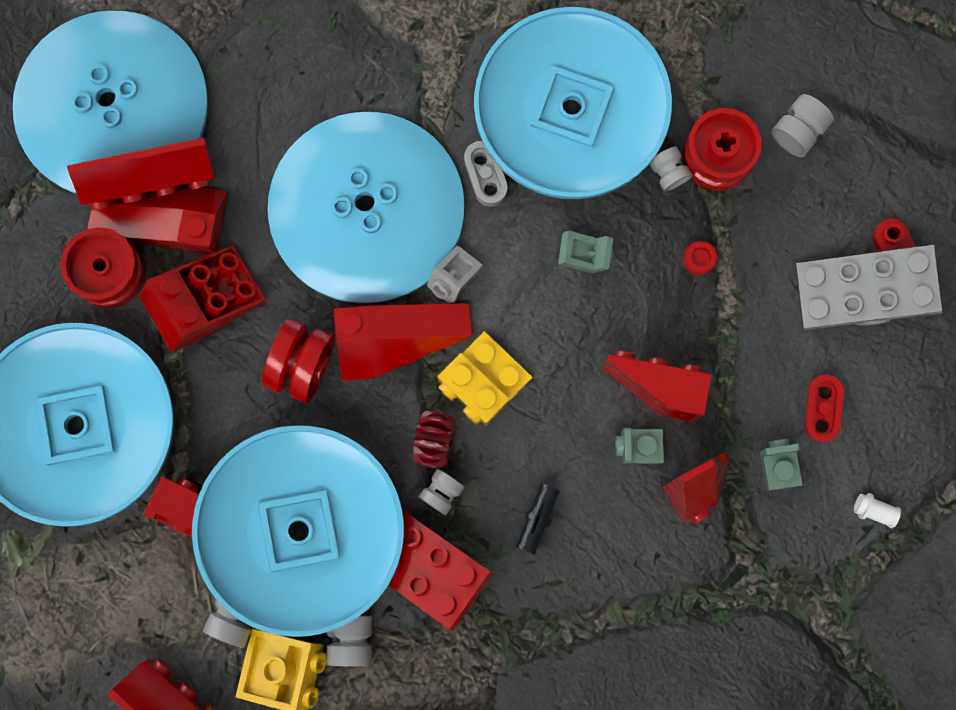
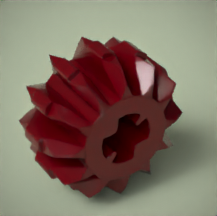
[413,410,456,468]

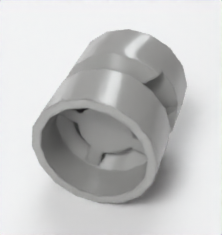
[771,94,834,157]
[203,600,252,648]
[326,616,372,666]

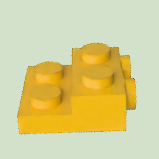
[437,331,532,426]
[236,629,327,710]

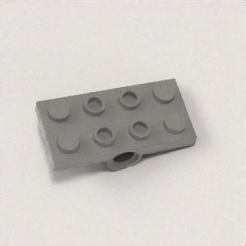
[796,245,942,330]

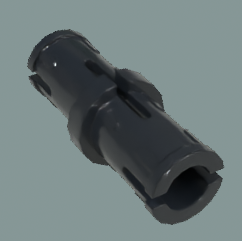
[515,483,560,555]

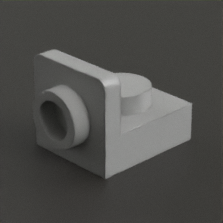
[427,245,483,304]

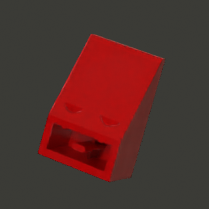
[139,245,266,353]
[602,351,711,423]

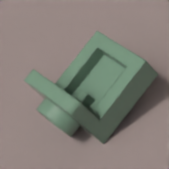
[558,231,614,273]

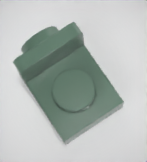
[615,428,664,464]
[760,439,803,491]

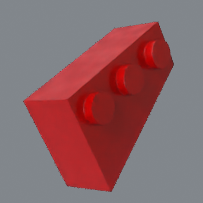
[143,477,200,537]

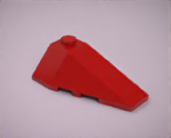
[87,187,229,255]
[334,303,472,381]
[663,452,730,524]

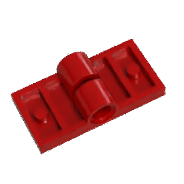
[388,510,493,632]

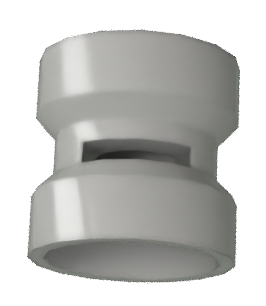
[649,146,693,192]
[418,469,465,516]

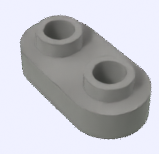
[464,141,507,207]

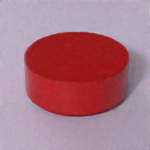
[683,241,718,276]

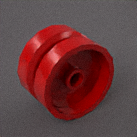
[683,108,762,191]
[60,227,145,309]
[262,318,335,404]

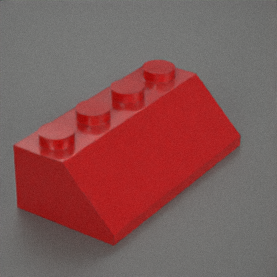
[67,138,215,210]
[107,659,216,710]

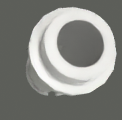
[854,493,901,528]

